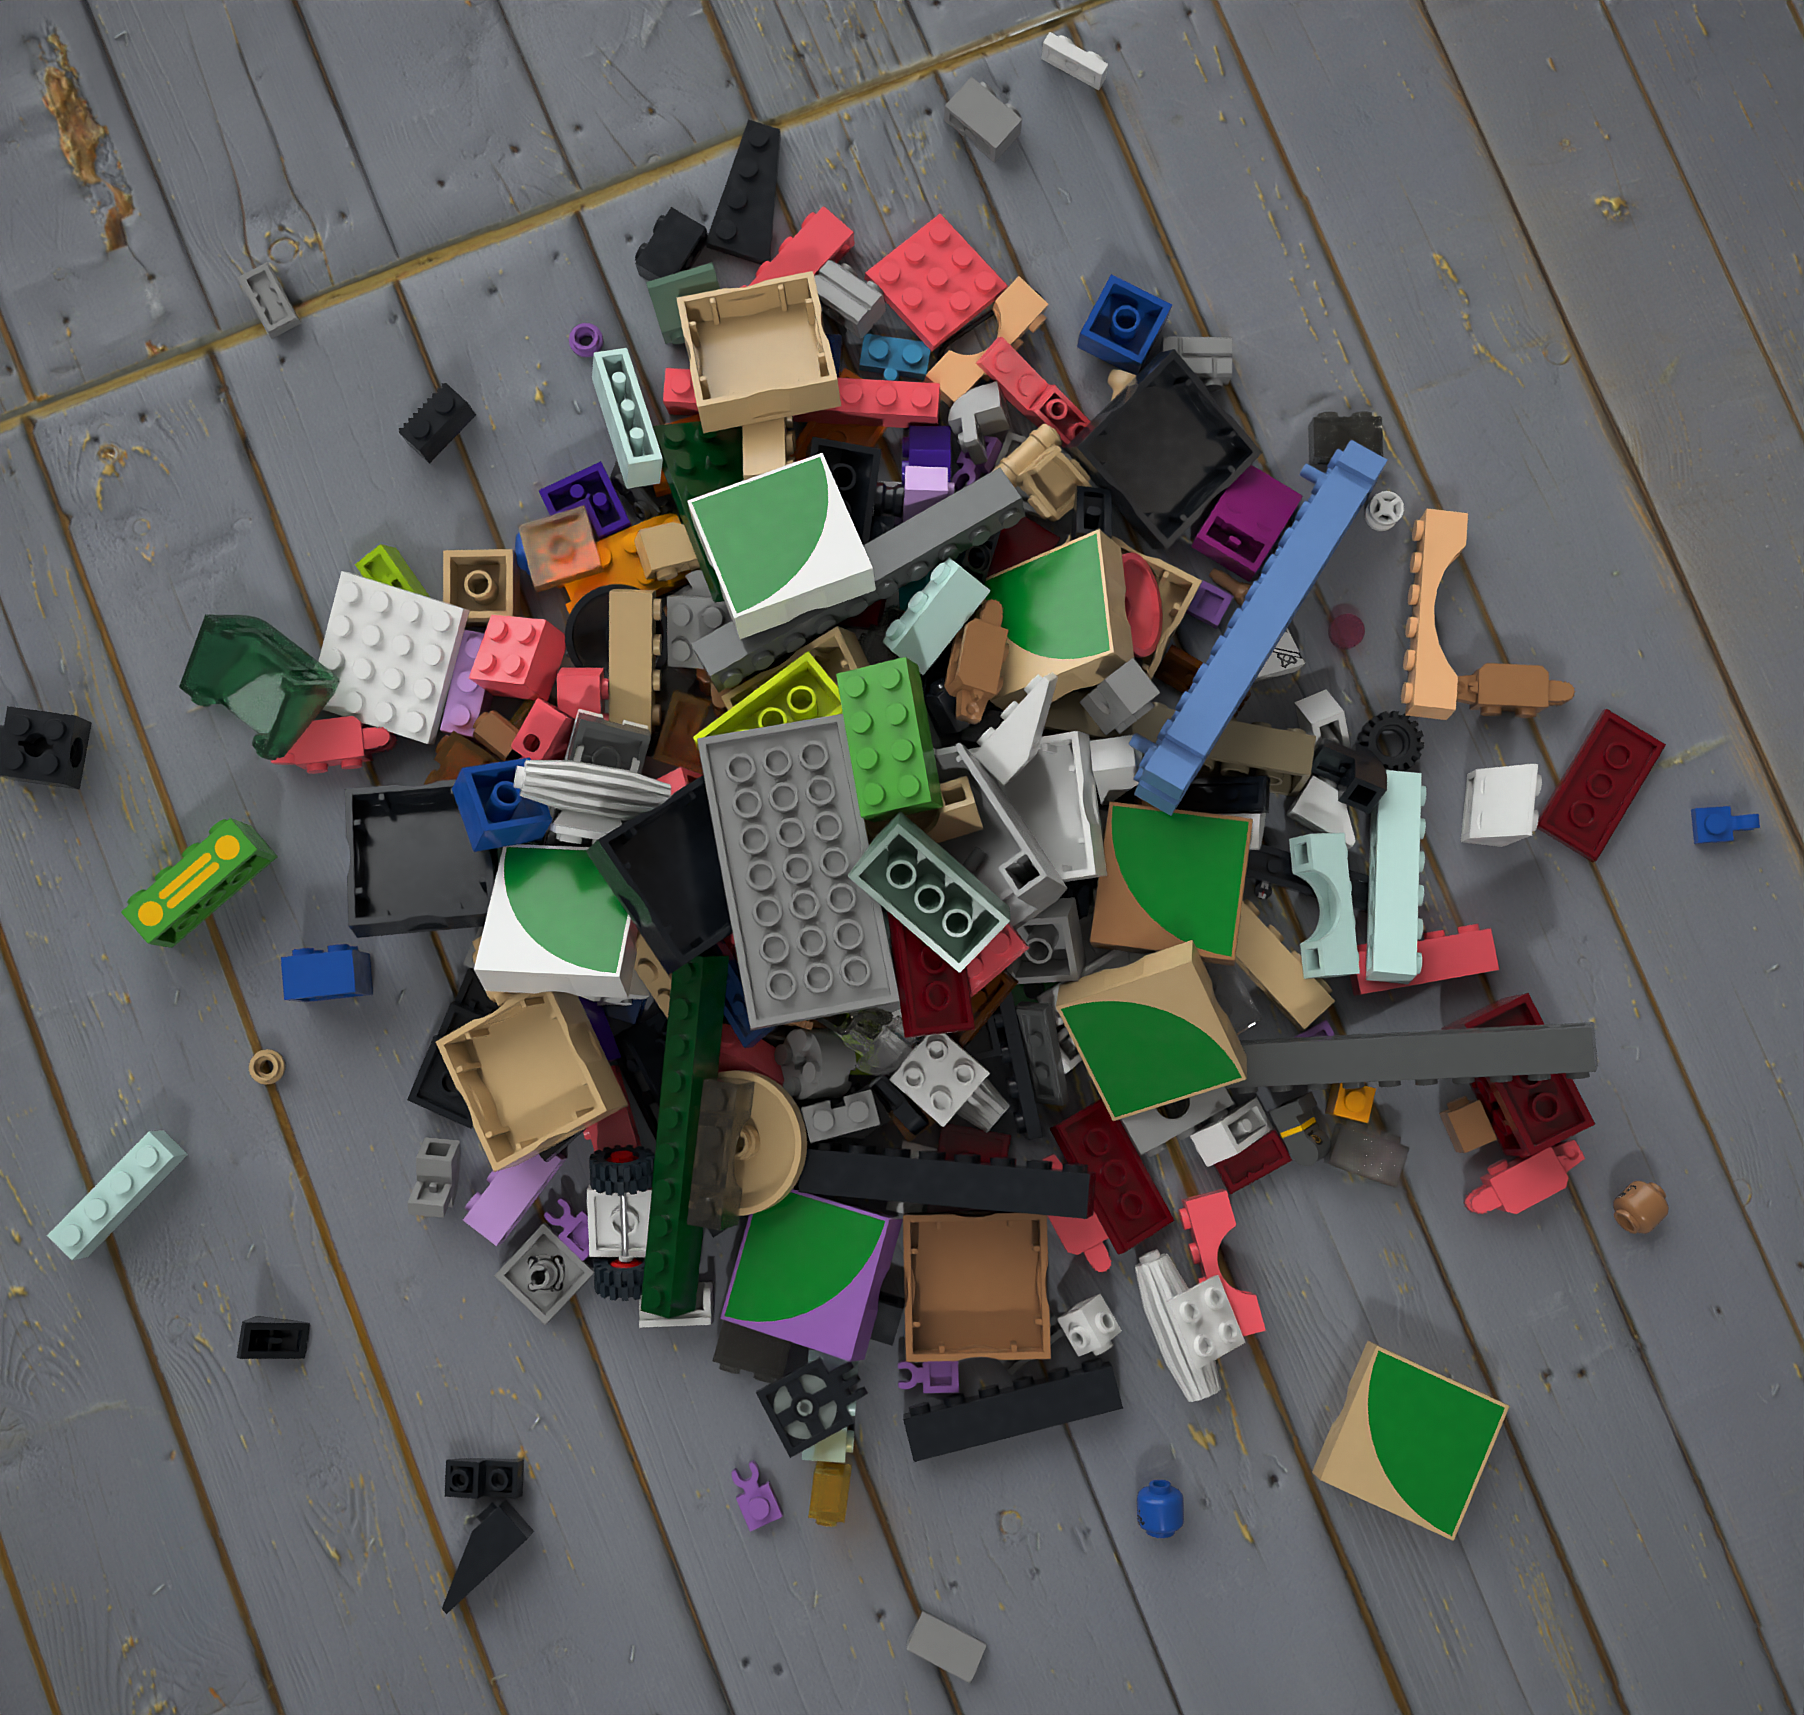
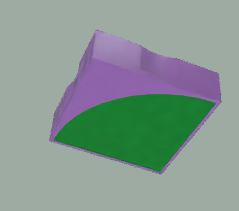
[720,1186,903,1362]

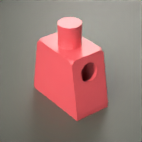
[511,698,575,760]

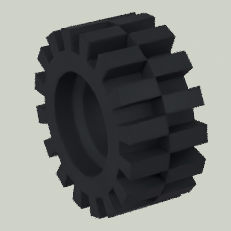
[1357,711,1424,771]

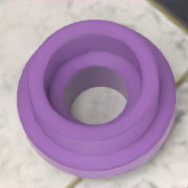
[569,323,603,357]

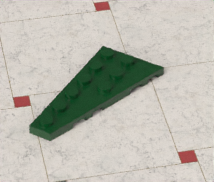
[652,421,744,603]

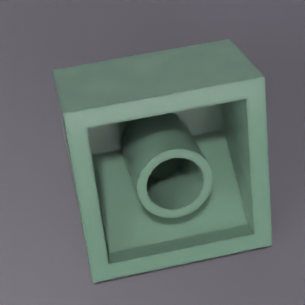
[646,263,720,344]

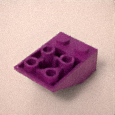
[1191,465,1303,582]

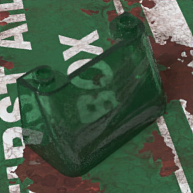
[179,614,340,760]

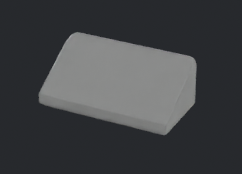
[906,1610,987,1683]

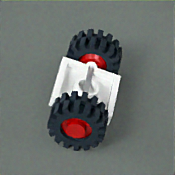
[587,1145,655,1301]

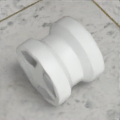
[1364,491,1404,531]

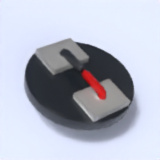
[1254,882,1272,900]

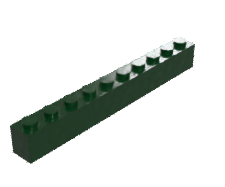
[640,951,729,1319]

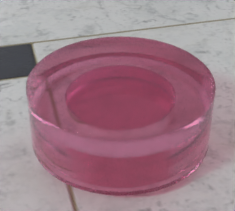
[1328,614,1365,650]

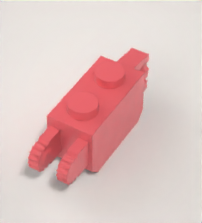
[269,716,397,774]
[1463,1139,1585,1214]
[1041,1154,1112,1273]

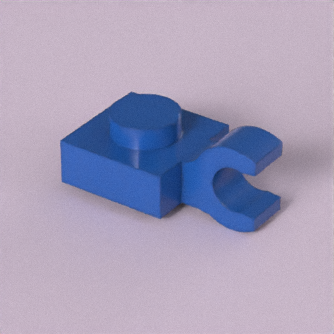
[1691,806,1760,844]

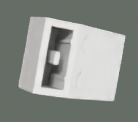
[1461,764,1542,847]

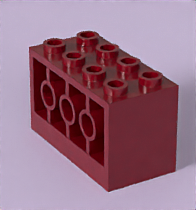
[1441,993,1595,1156]

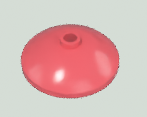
[1122,552,1163,658]

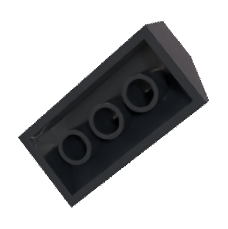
[805,437,882,545]

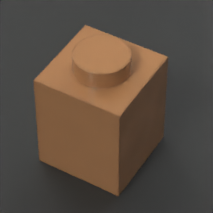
[1439,1096,1497,1153]

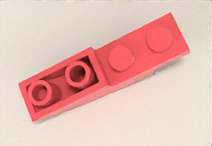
[976,337,1091,448]

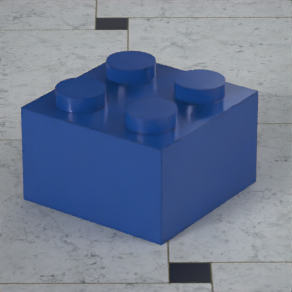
[1077,274,1172,376]
[452,758,552,852]
[281,944,373,1002]

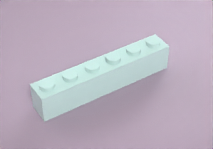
[1366,770,1426,984]

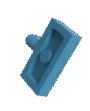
[859,334,931,381]

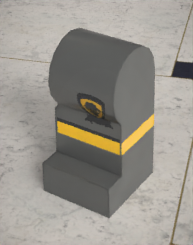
[1269,1091,1331,1166]

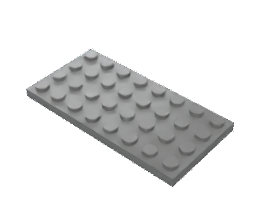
[697,714,900,1030]

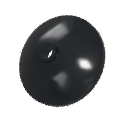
[565,584,668,679]

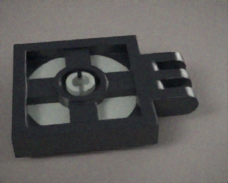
[756,1356,868,1458]

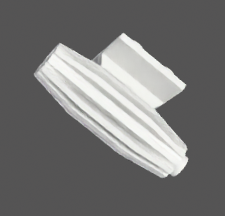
[513,760,671,845]
[880,1018,1010,1132]
[1135,1249,1246,1402]

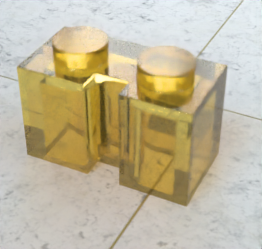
[808,1461,852,1527]

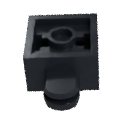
[0,706,92,790]

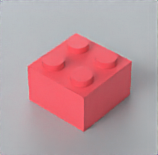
[469,615,566,702]

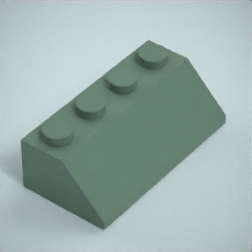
[848,811,1010,973]

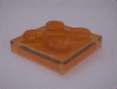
[518,505,604,592]

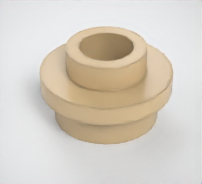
[249,1049,285,1085]

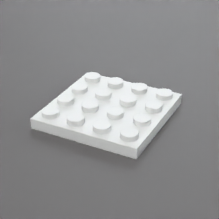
[307,571,470,744]

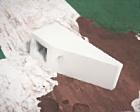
[973,672,1058,785]

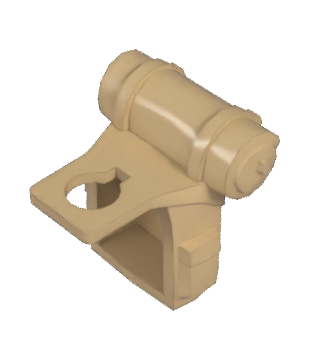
[992,423,1092,522]

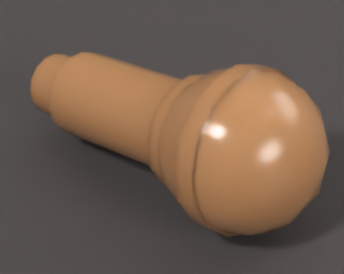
[1209,568,1252,606]

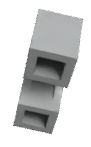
[1080,658,1160,735]
[1119,1086,1234,1157]

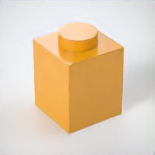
[1325,1083,1376,1123]

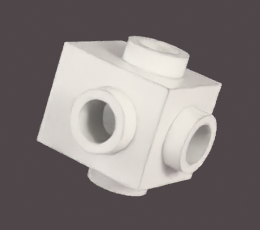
[1057,1294,1122,1357]

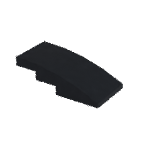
[407,968,501,1129]

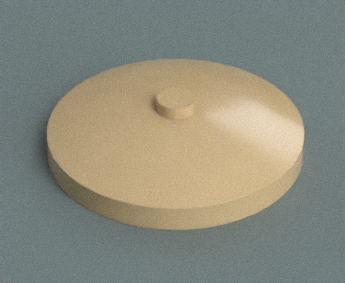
[705,1070,807,1216]

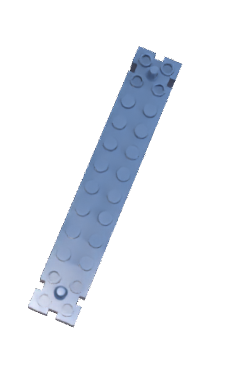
[1129,440,1388,816]

